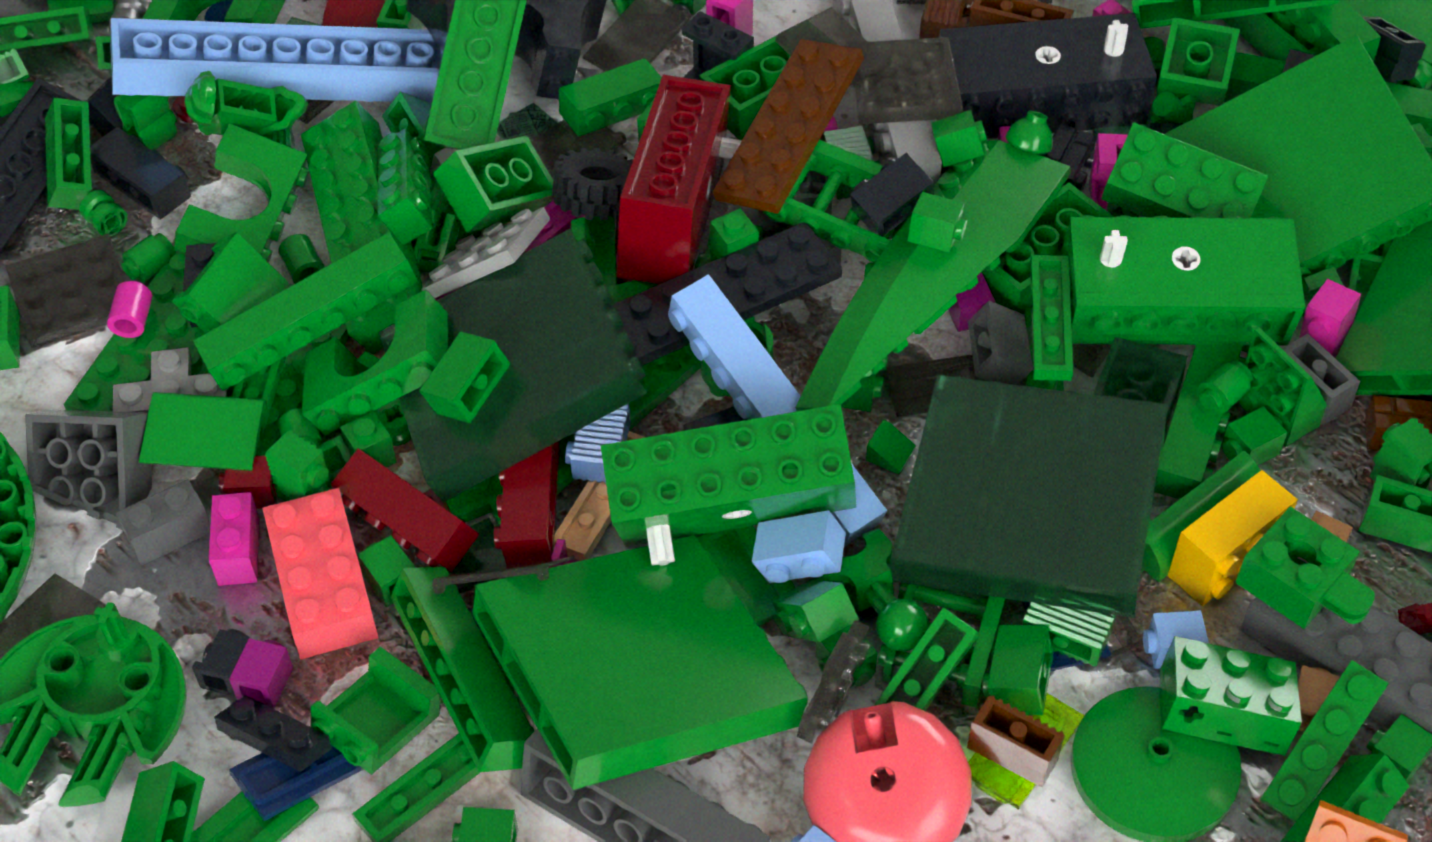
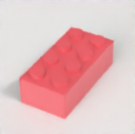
[262,488,379,660]

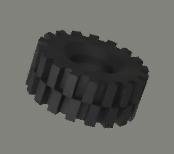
[552,148,633,221]

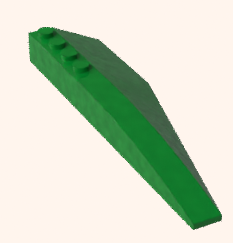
[795,140,1072,411]

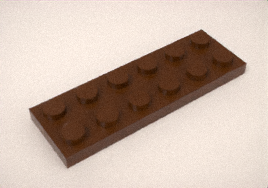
[712,39,864,214]

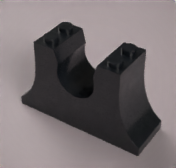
[406,0,607,99]

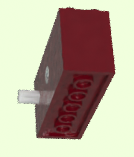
[617,74,742,284]

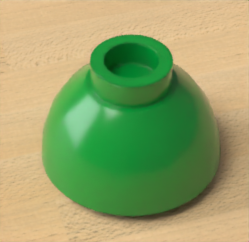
[1005,111,1053,155]

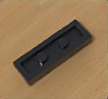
[214,695,332,772]

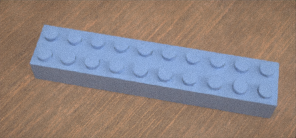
[110,18,438,103]

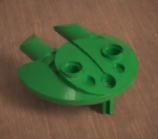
[0,602,187,807]

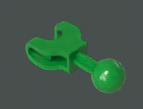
[812,528,928,651]

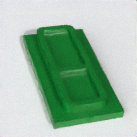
[697,526,796,626]
[190,791,319,842]

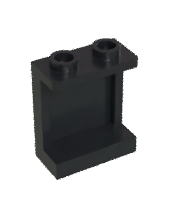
[682,11,754,80]

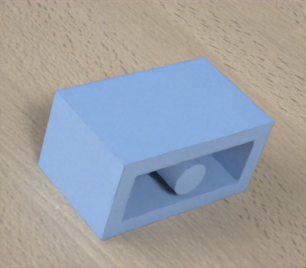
[752,510,846,583]

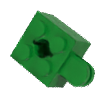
[1235,506,1375,629]

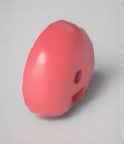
[803,701,972,842]

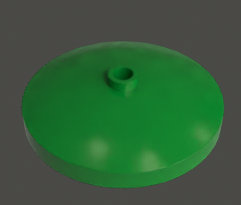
[1071,686,1242,842]

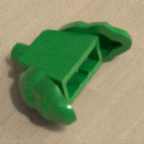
[185,71,308,136]

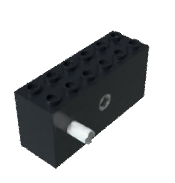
[935,13,1157,139]

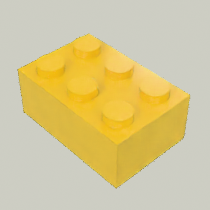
[1168,470,1298,606]

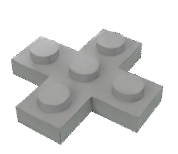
[113,347,229,413]

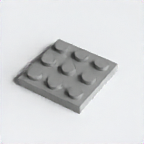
[421,207,550,298]

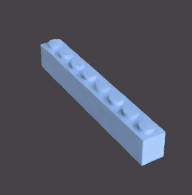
[668,274,887,547]

